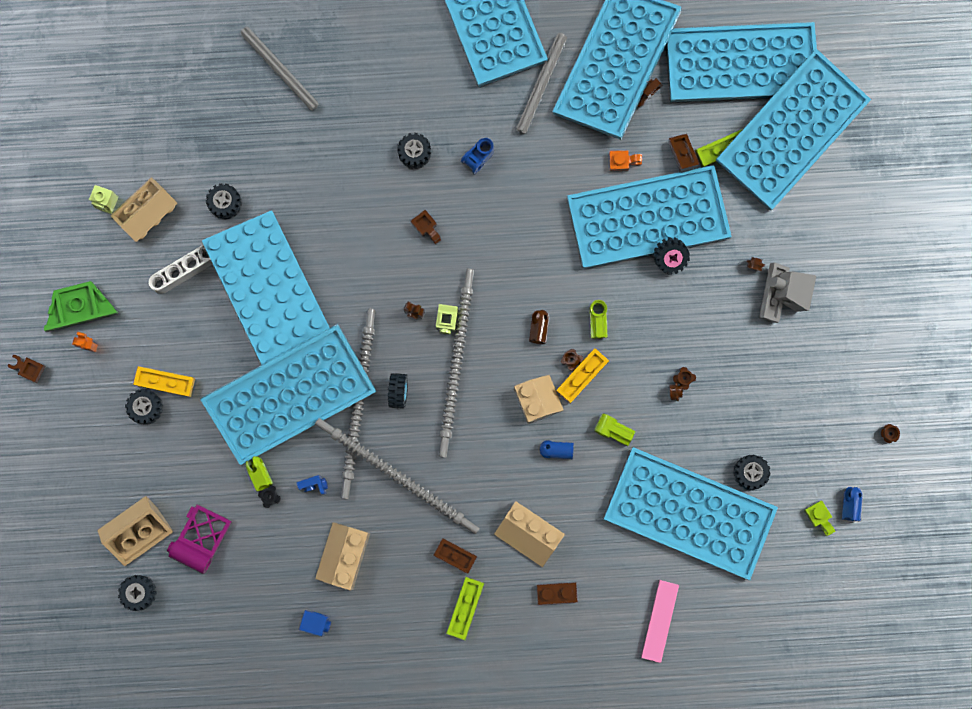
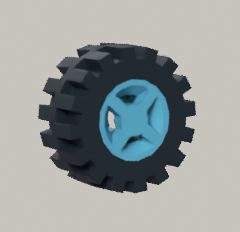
[388,373,408,409]

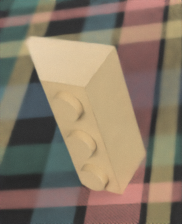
[110,177,178,242]
[97,496,173,566]
[494,501,565,567]
[315,522,370,590]

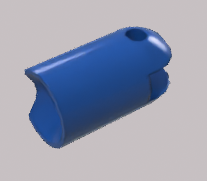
[540,440,574,460]
[842,487,863,521]

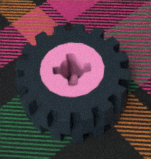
[653,237,690,274]

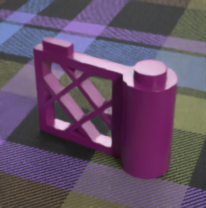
[167,505,232,574]

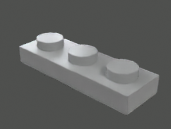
[759,262,790,323]

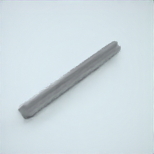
[240,27,319,111]
[516,33,567,134]

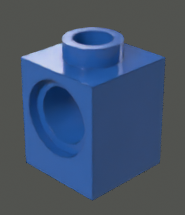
[299,610,331,636]

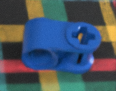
[460,138,494,174]

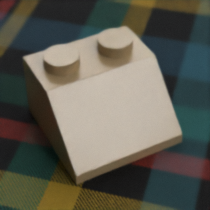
[514,375,564,424]

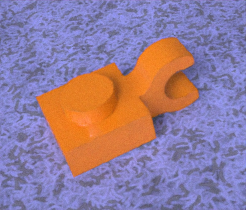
[610,150,642,171]
[72,332,98,352]

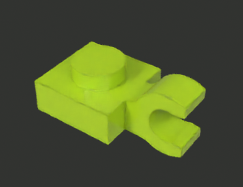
[804,500,836,536]

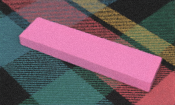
[641,580,679,663]

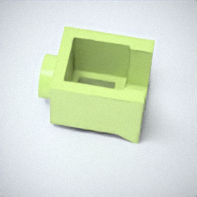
[89,185,118,214]
[436,304,458,334]

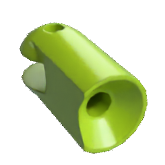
[245,456,273,492]

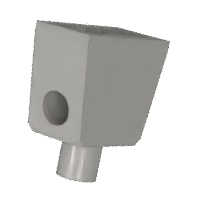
[770,271,816,312]

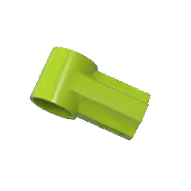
[589,300,608,339]
[594,413,636,446]

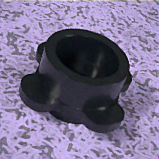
[258,485,281,508]

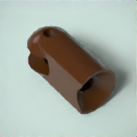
[529,310,549,344]

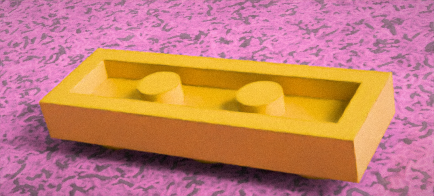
[556,348,609,404]
[133,366,195,397]

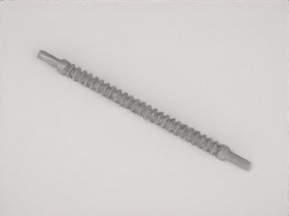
[439,269,474,458]
[341,308,376,499]
[315,418,480,534]

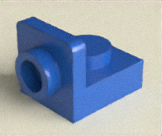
[296,475,328,495]

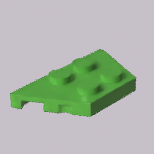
[44,281,118,332]

